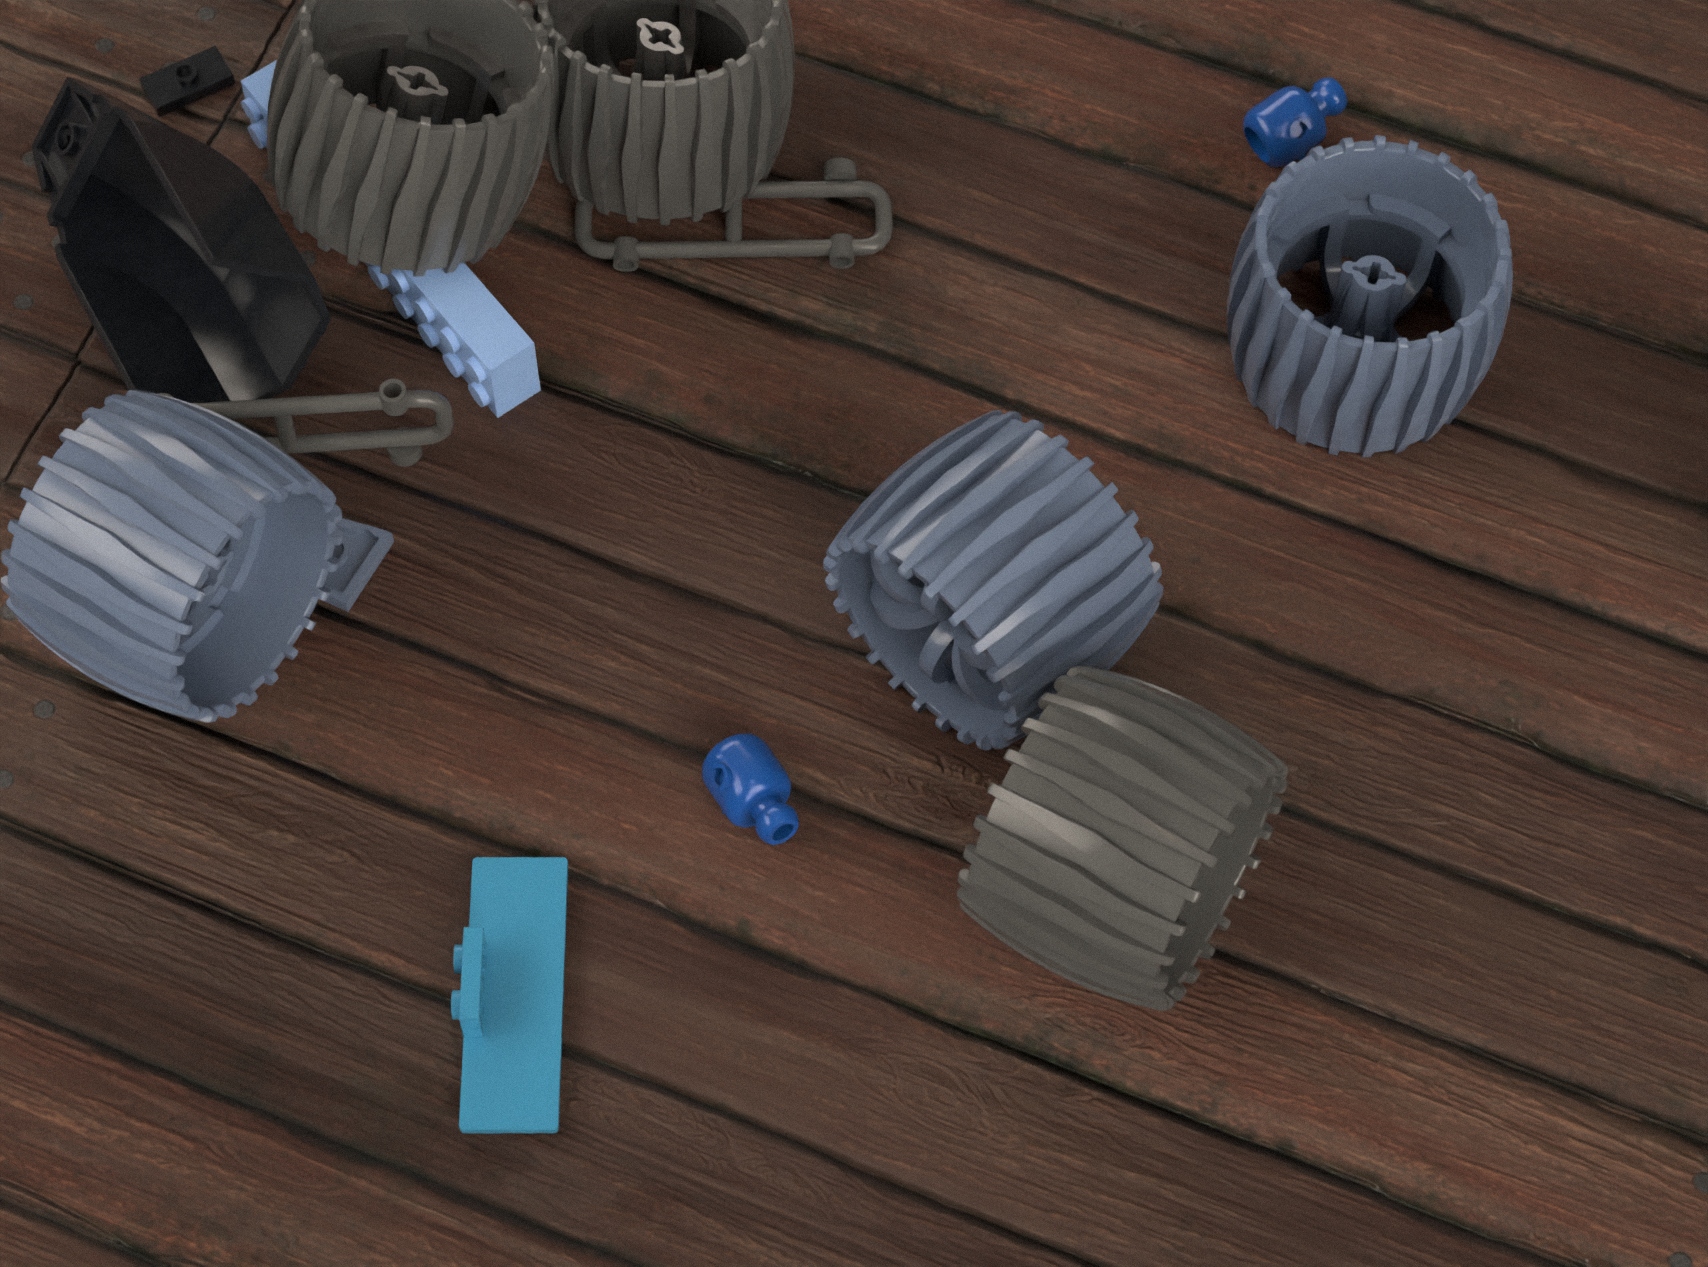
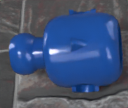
[1242,77,1348,167]
[702,733,799,845]

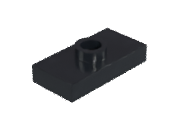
[139,45,235,117]

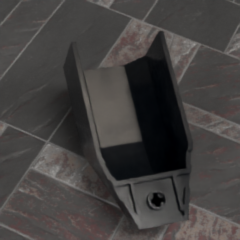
[31,76,331,403]

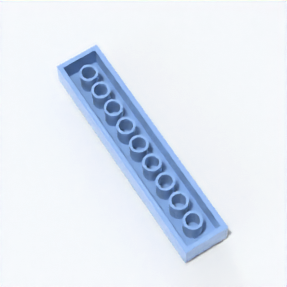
[241,60,541,418]

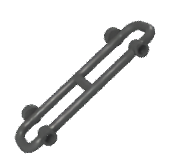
[574,158,893,272]
[158,379,454,467]

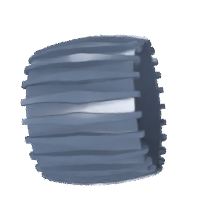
[1227,135,1513,458]
[1,390,344,723]
[823,410,1163,750]

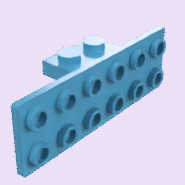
[451,857,568,1133]

